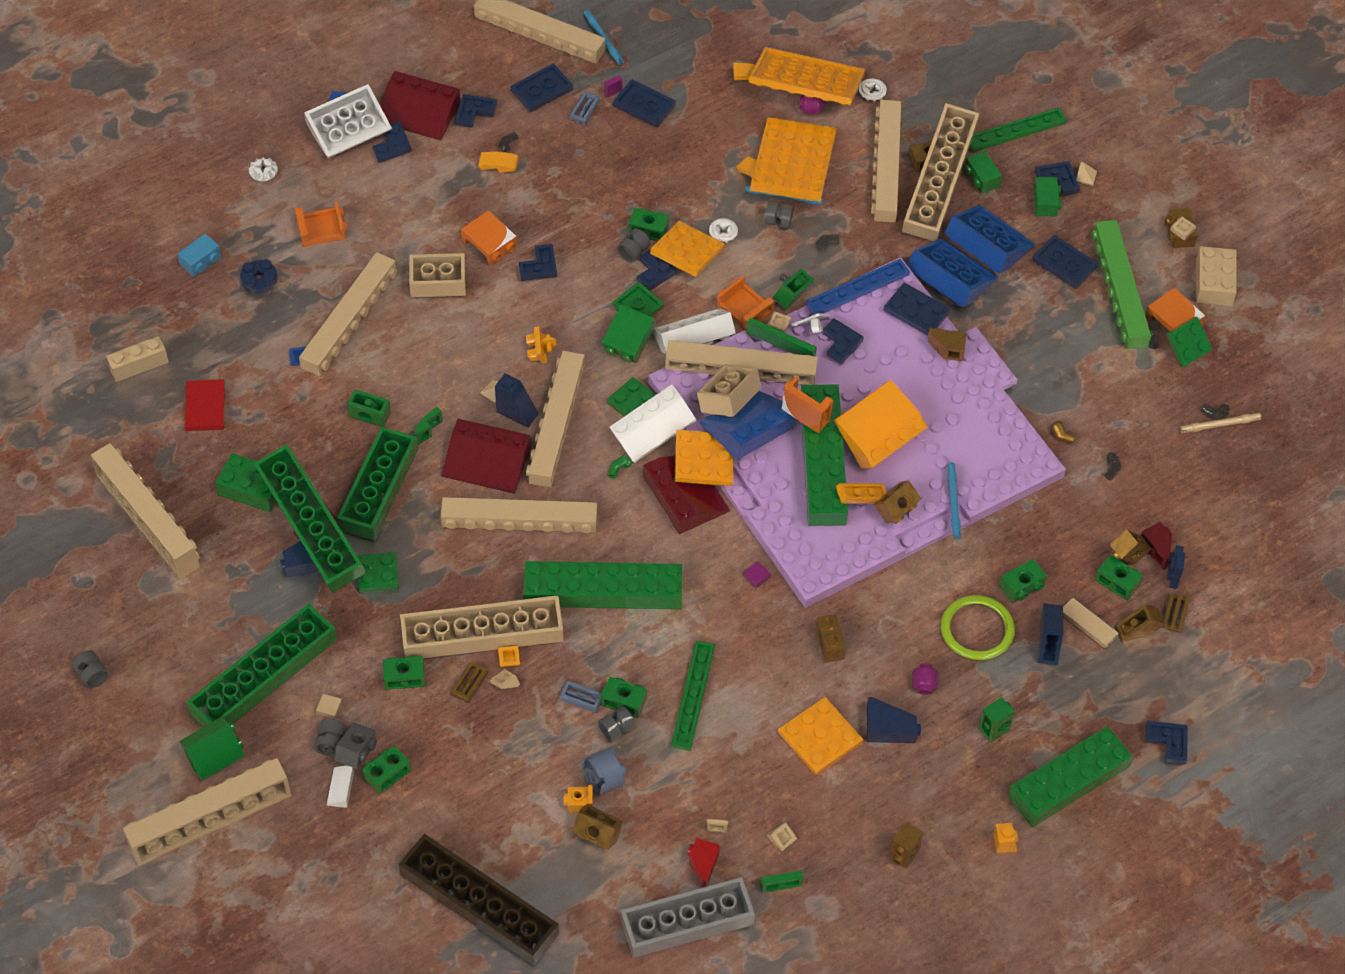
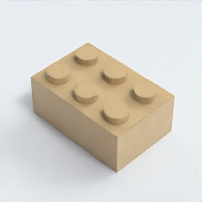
[1196,246,1236,306]
[409,253,466,297]
[697,364,762,417]

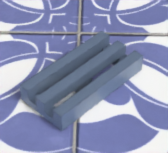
[569,92,600,126]
[559,680,602,713]

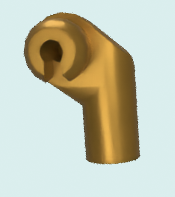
[1052,421,1075,444]

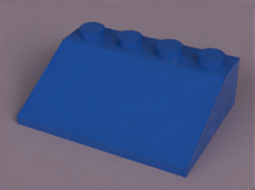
[944,205,1035,274]
[907,238,998,307]
[700,391,796,460]

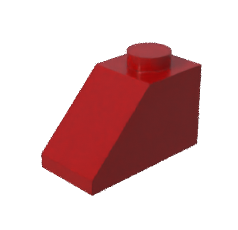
[687,838,720,888]

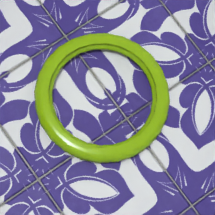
[940,595,1015,661]

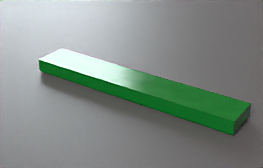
[969,107,1067,153]
[671,641,715,751]

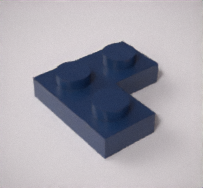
[455,94,497,128]
[372,121,412,163]
[1034,161,1080,196]
[519,244,557,281]
[637,249,677,291]
[822,318,864,365]
[1167,545,1185,589]
[1146,721,1188,765]

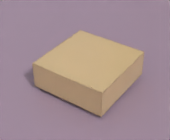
[1170,217,1196,240]
[768,311,792,333]
[316,694,342,719]

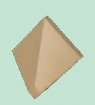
[1077,162,1097,186]
[480,380,498,403]
[490,669,520,689]
[707,819,728,833]
[766,822,797,851]

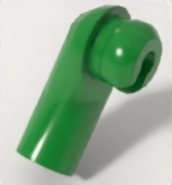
[607,455,632,479]

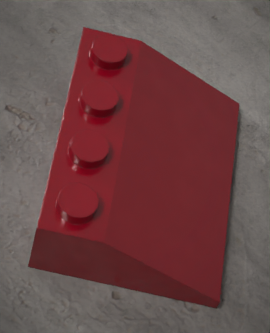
[380,71,461,141]
[442,418,531,494]
[643,455,730,534]

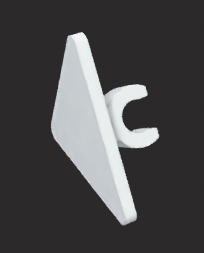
[791,313,830,333]

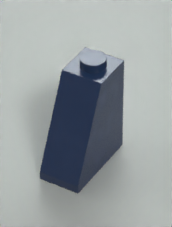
[495,373,538,428]
[280,541,319,578]
[1038,603,1063,665]
[867,697,921,744]

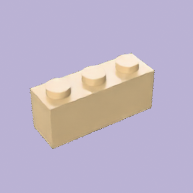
[106,336,169,382]

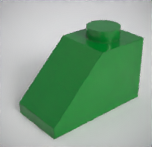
[773,268,815,310]

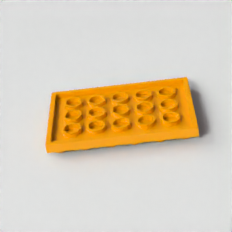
[749,47,865,105]
[750,117,837,202]

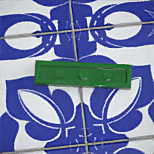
[746,318,817,357]

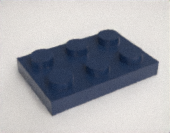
[510,63,573,112]
[613,79,676,128]
[1032,235,1098,289]
[883,282,951,335]

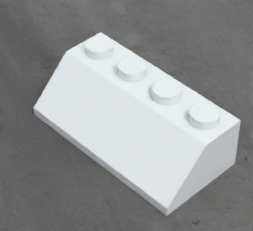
[653,308,736,354]
[610,384,697,463]

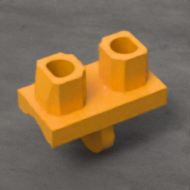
[526,326,557,364]

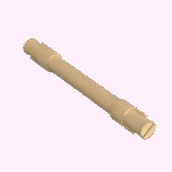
[1180,412,1261,434]

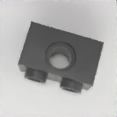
[334,722,377,769]

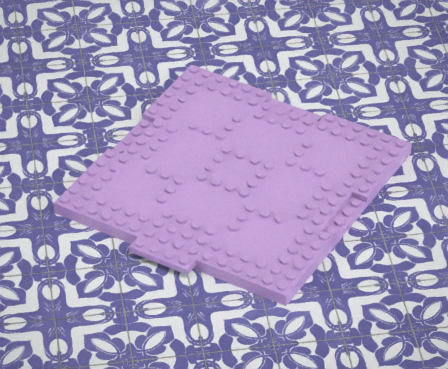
[648,257,1066,608]

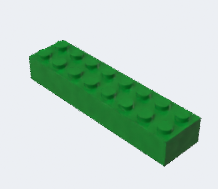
[800,384,848,526]
[254,444,366,593]
[524,561,682,610]
[186,603,337,727]

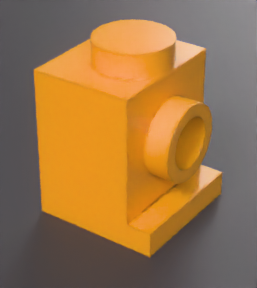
[564,785,593,813]
[993,823,1018,853]

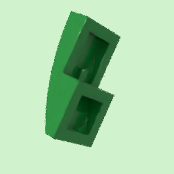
[413,407,443,445]

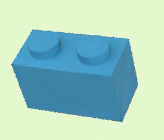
[177,234,222,277]

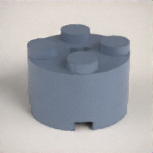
[582,747,626,796]

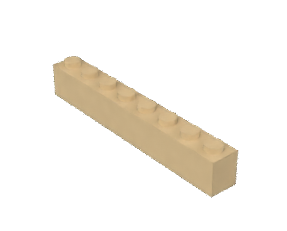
[474,0,606,63]
[871,100,901,223]
[299,252,397,376]
[665,340,818,385]
[526,351,585,488]
[441,497,597,533]

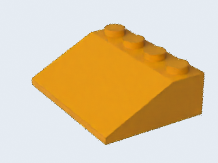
[834,380,928,469]

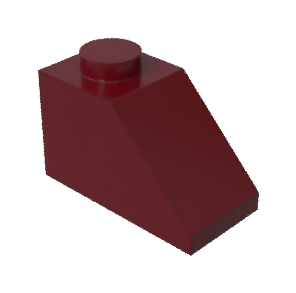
[1141,522,1172,570]

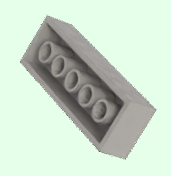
[621,877,755,958]

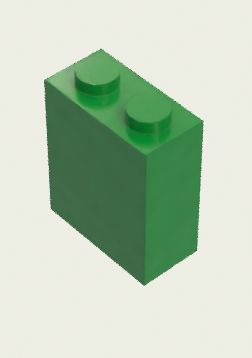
[601,304,656,363]
[179,717,245,781]

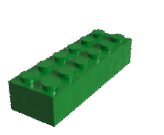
[337,426,418,541]
[1008,726,1133,827]

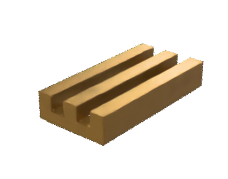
[1163,592,1190,632]
[451,661,488,703]

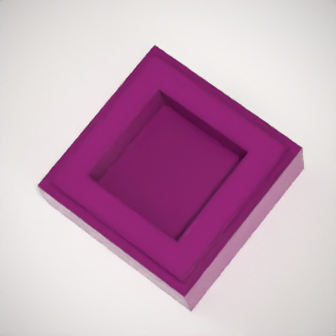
[604,75,622,98]
[743,561,771,588]

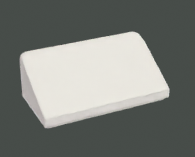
[327,765,354,808]

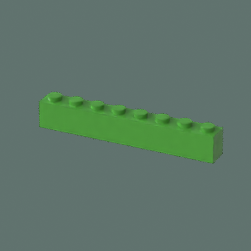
[1091,220,1151,349]

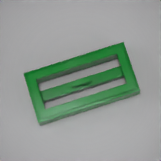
[760,870,803,893]

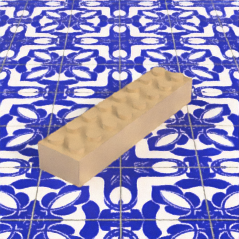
[902,103,980,241]
[91,443,200,580]
[400,596,564,659]
[123,758,291,866]

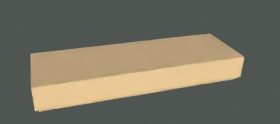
[1063,598,1119,649]

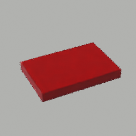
[185,379,225,431]

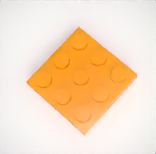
[650,221,725,277]
[675,430,733,486]
[778,697,863,776]

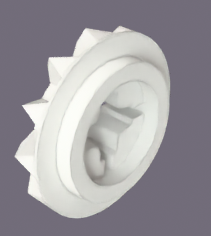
[859,79,887,102]
[249,157,278,181]
[709,218,738,243]

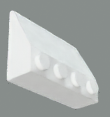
[304,84,392,158]

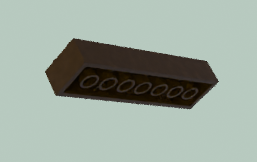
[398,833,559,966]

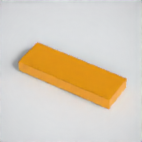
[836,483,887,504]

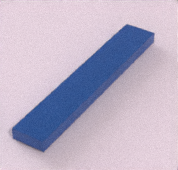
[806,259,910,315]

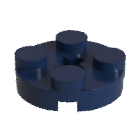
[240,259,278,293]

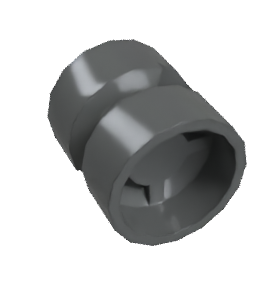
[764,201,794,229]
[617,228,650,263]
[72,650,109,688]
[598,706,636,743]
[314,718,346,756]

